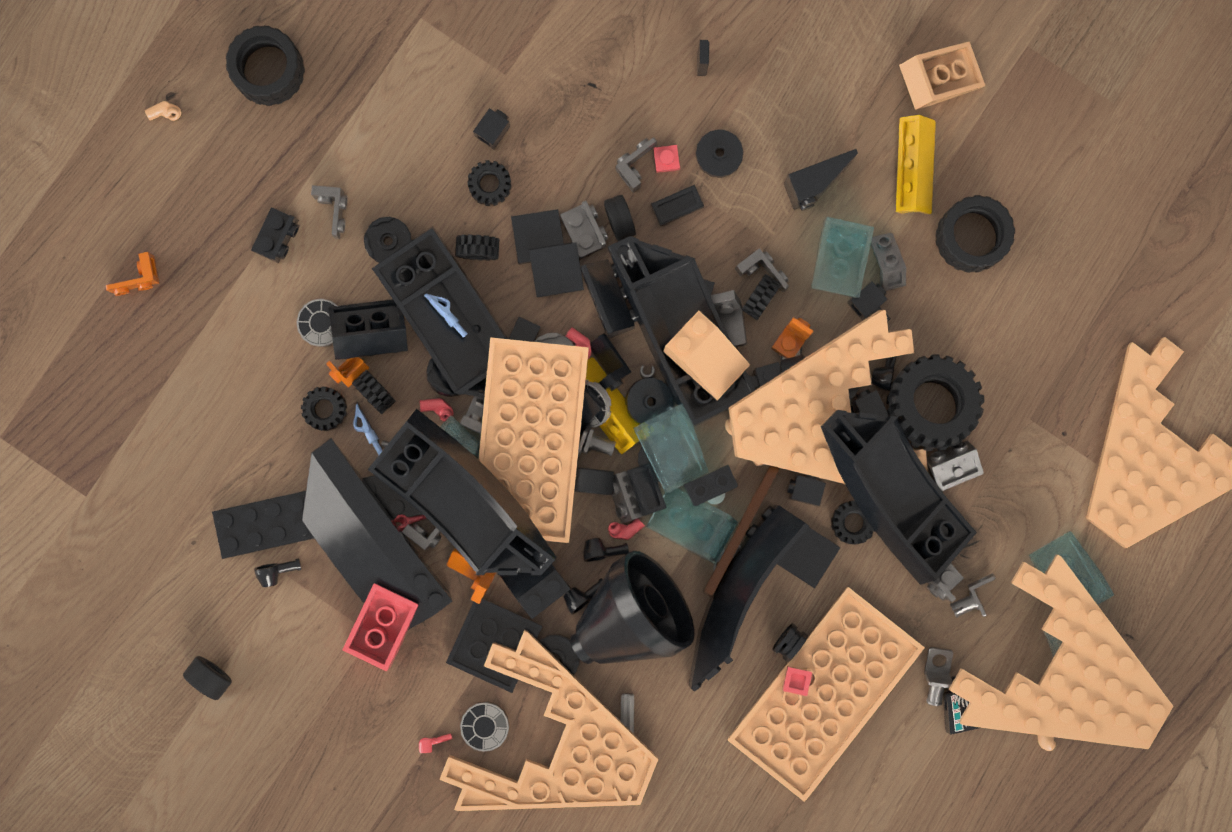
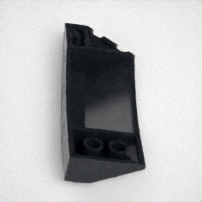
[372,226,508,399]
[608,236,756,429]
[368,408,557,575]
[820,410,977,585]
[302,438,453,630]
[688,505,809,692]

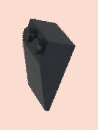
[784,149,858,211]
[499,564,571,619]

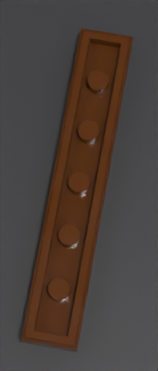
[703,465,780,597]

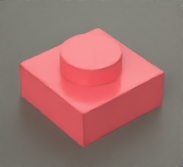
[653,145,680,173]
[782,666,812,696]

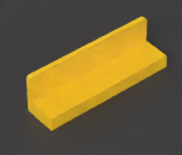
[896,115,936,214]
[586,357,650,455]

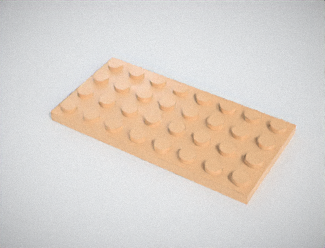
[479,338,589,543]
[727,587,925,802]

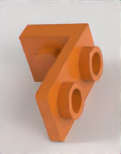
[106,252,159,296]
[771,317,813,359]
[447,548,496,604]

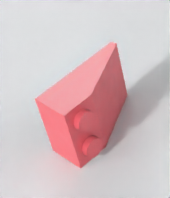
[342,583,419,671]

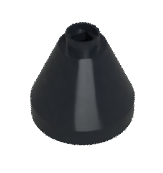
[570,551,695,664]

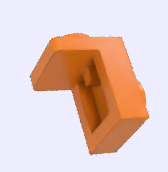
[326,357,369,388]

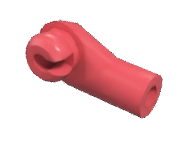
[565,327,591,359]
[420,398,454,422]
[608,518,645,540]

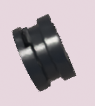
[772,623,808,662]

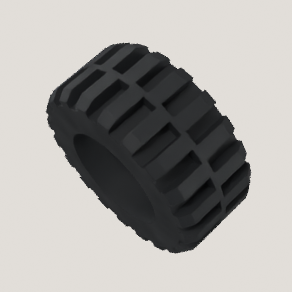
[886,354,985,451]

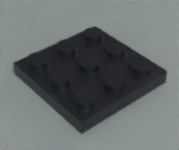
[446,598,543,693]

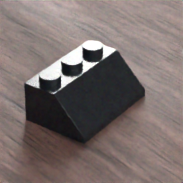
[581,259,637,339]
[328,299,408,360]

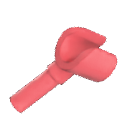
[394,514,427,531]
[419,733,452,753]

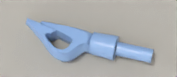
[424,294,468,338]
[353,403,383,455]

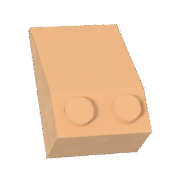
[899,41,985,110]
[663,311,750,401]

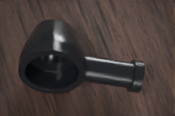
[871,356,897,391]
[583,538,629,562]
[254,558,301,587]
[563,578,603,615]

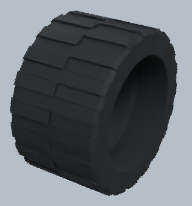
[226,25,305,106]
[935,195,1015,273]

